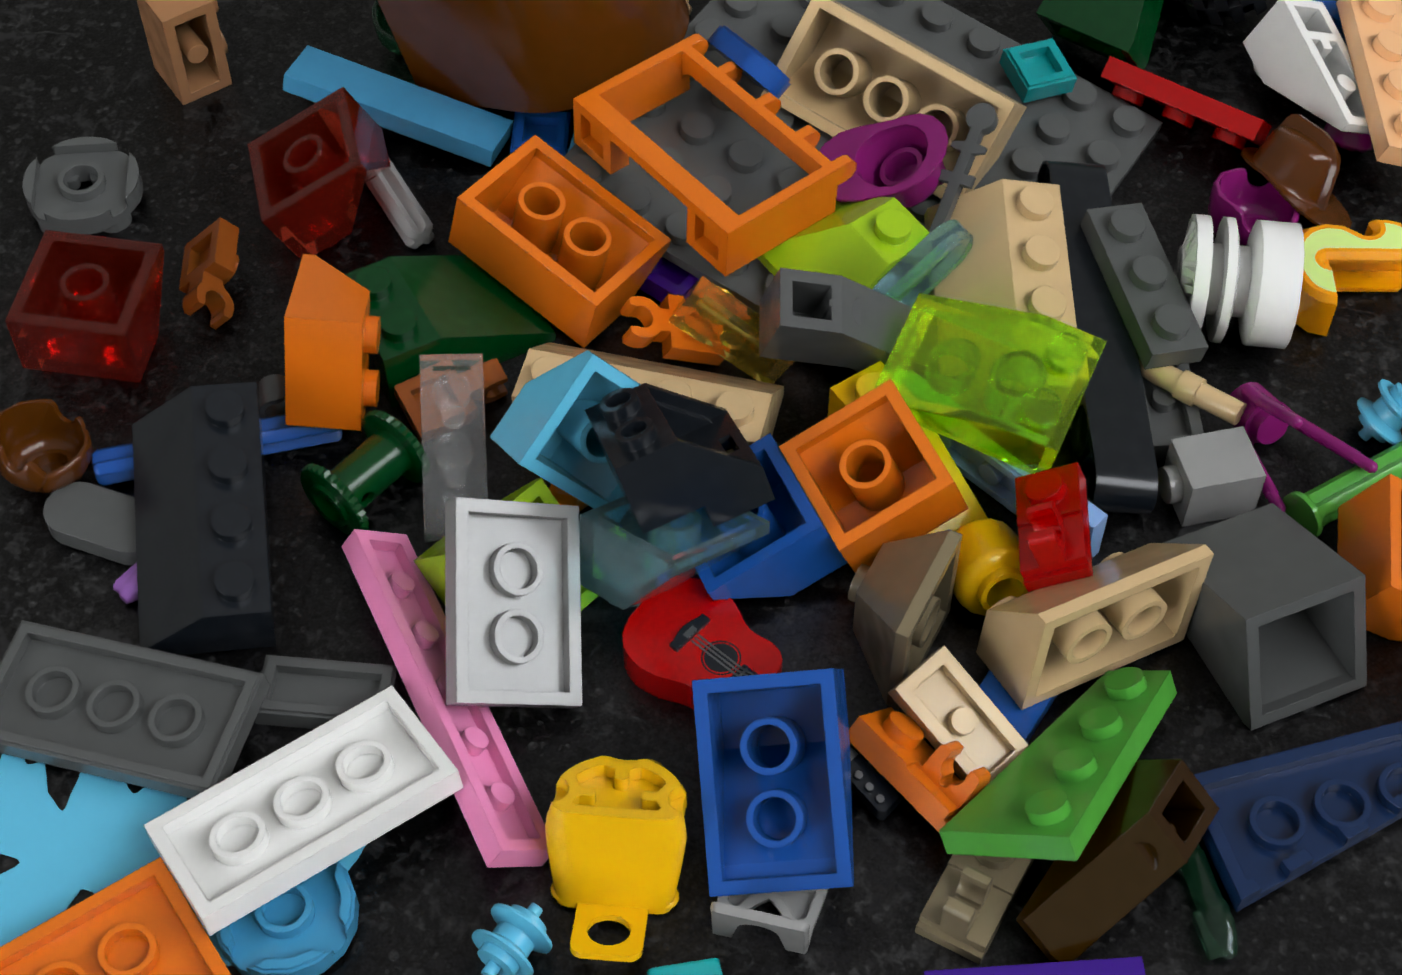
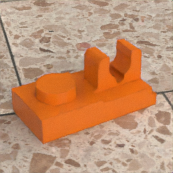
[849,707,991,832]

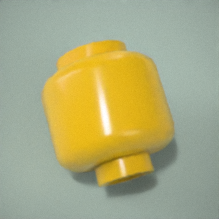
[953,518,1028,616]

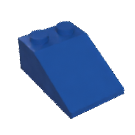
[692,668,854,897]

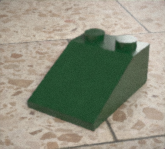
[345,255,556,407]

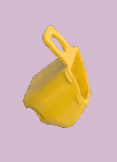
[545,756,687,962]

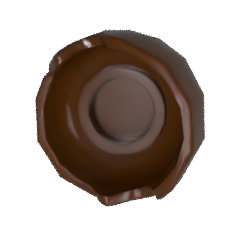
[0,399,94,493]

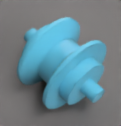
[1357,379,1402,445]
[472,903,553,975]

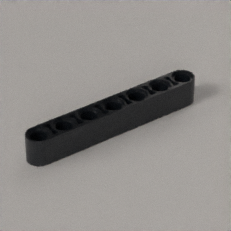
[1036,160,1159,514]

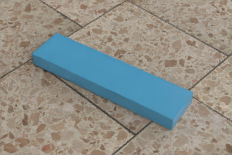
[283,45,513,167]

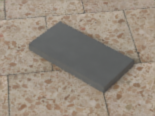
[0,620,270,798]

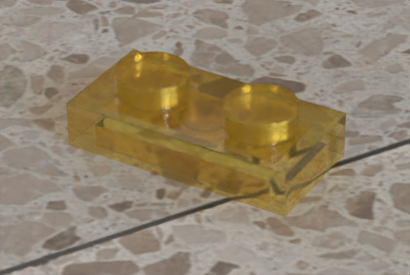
[669,276,795,384]

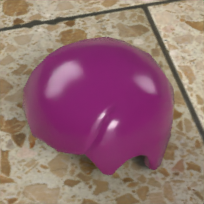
[1208,168,1300,246]

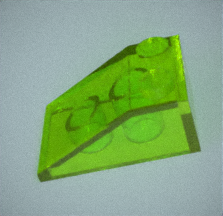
[874,293,1107,474]

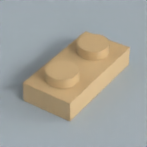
[888,645,1029,787]

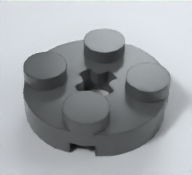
[22,136,143,237]

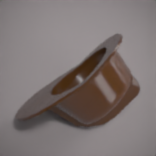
[1241,114,1352,228]

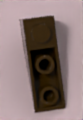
[1016,759,1219,962]

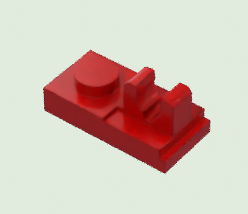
[1015,462,1093,592]

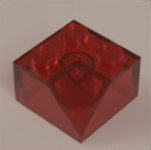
[247,87,391,259]
[5,230,164,383]

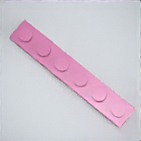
[341,529,549,868]

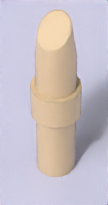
[1139,359,1247,426]

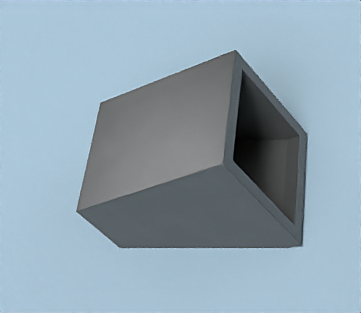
[1163,503,1367,731]

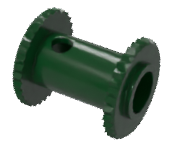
[300,410,430,535]

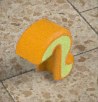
[1296,219,1402,337]

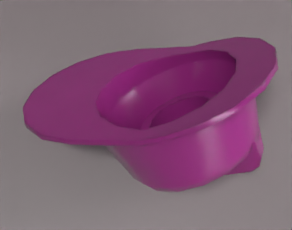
[819,113,949,208]

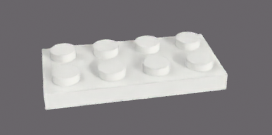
[144,686,464,936]

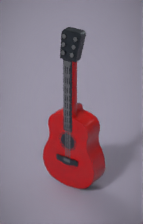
[622,578,905,820]

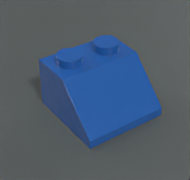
[671,433,847,600]

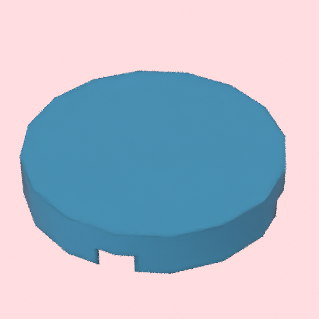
[215,862,359,975]

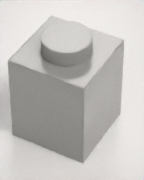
[1158,426,1266,527]

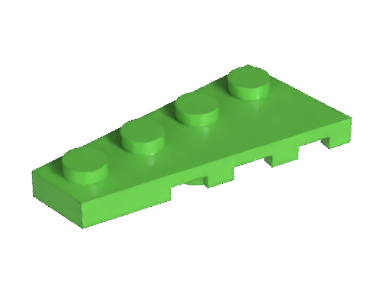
[939,667,1177,861]

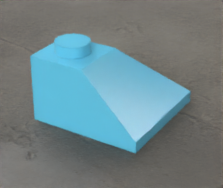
[490,350,641,521]

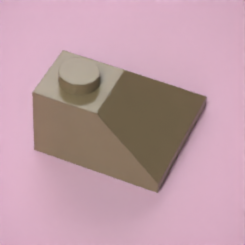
[848,530,963,710]

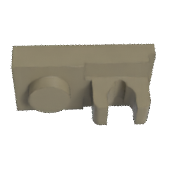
[915,854,1035,965]

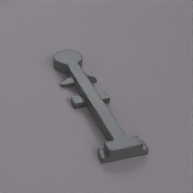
[929,103,999,260]

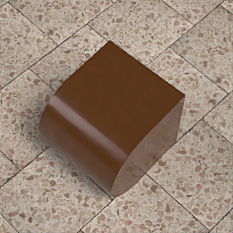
[377,0,689,113]

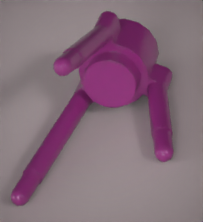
[1230,382,1378,512]

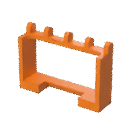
[573,34,857,277]

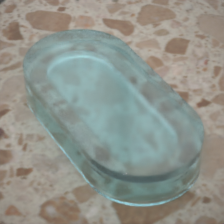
[872,219,973,308]

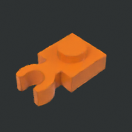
[621,294,728,366]

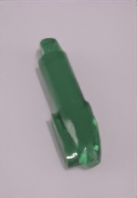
[1181,843,1238,960]

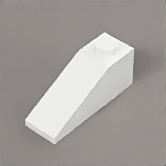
[1243,0,1370,134]

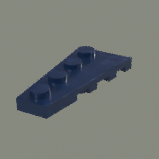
[1194,721,1402,912]

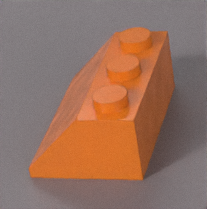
[448,135,671,348]

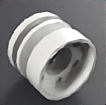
[1174,214,1305,349]

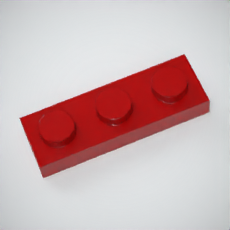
[1101,56,1272,150]

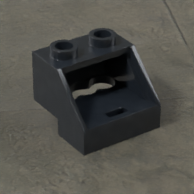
[585,383,775,534]

